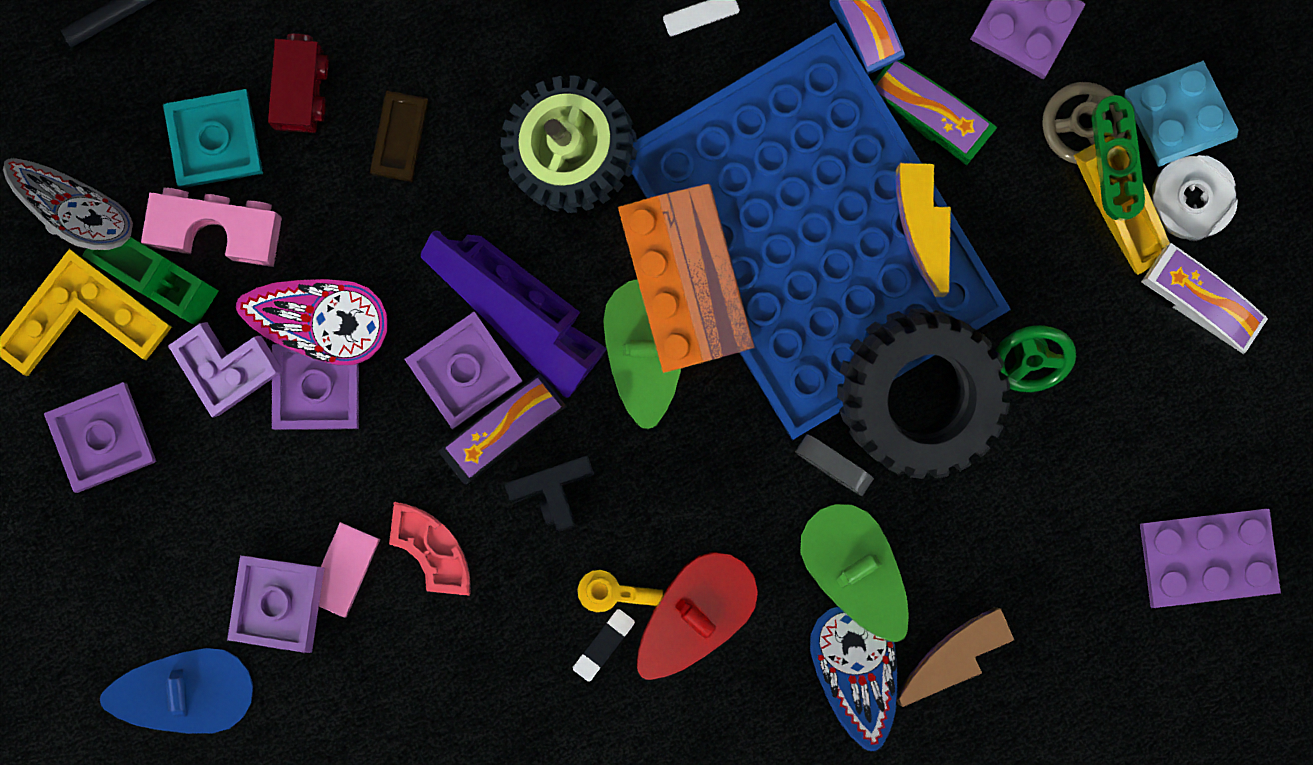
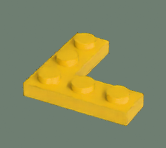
[0,249,172,376]

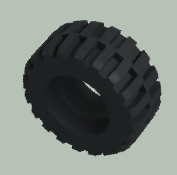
[837,308,1010,479]

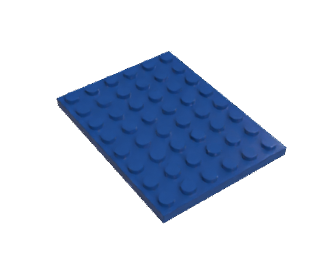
[629,22,1011,440]

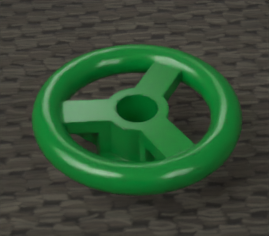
[995,325,1076,392]

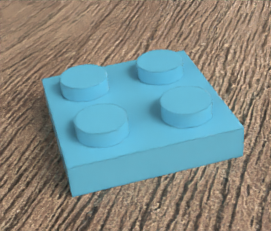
[1124,61,1239,167]

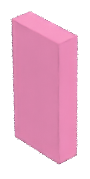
[319,523,380,618]

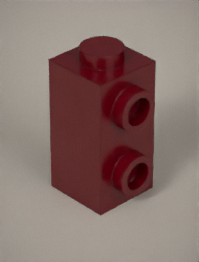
[268,34,329,133]

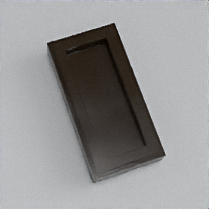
[370,91,429,182]

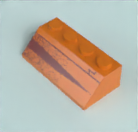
[618,184,755,373]

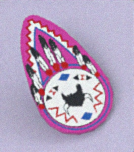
[236,279,387,366]

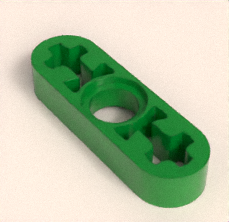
[1092,95,1145,221]

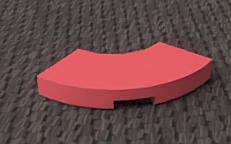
[389,502,470,596]

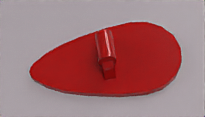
[637,552,758,680]

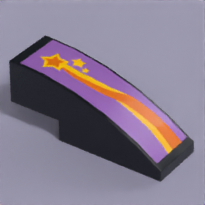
[438,374,567,486]

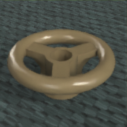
[1043,82,1125,164]

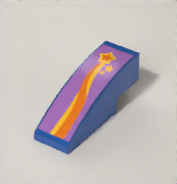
[830,0,905,75]

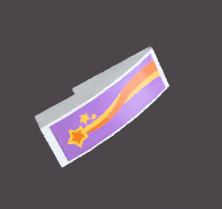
[1141,243,1268,354]

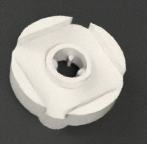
[1151,155,1238,241]

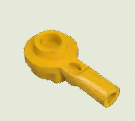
[577,570,663,612]

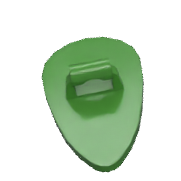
[603,279,681,429]
[800,504,909,642]

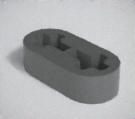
[795,434,874,496]

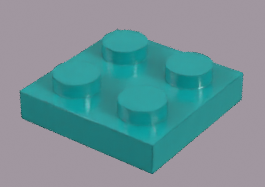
[163,89,263,189]

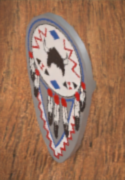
[3,158,133,250]

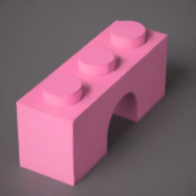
[141,188,282,267]

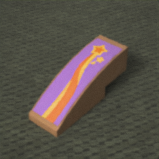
[896,608,1014,707]

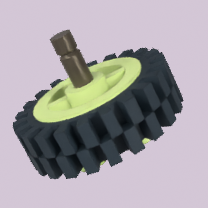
[501,76,637,213]

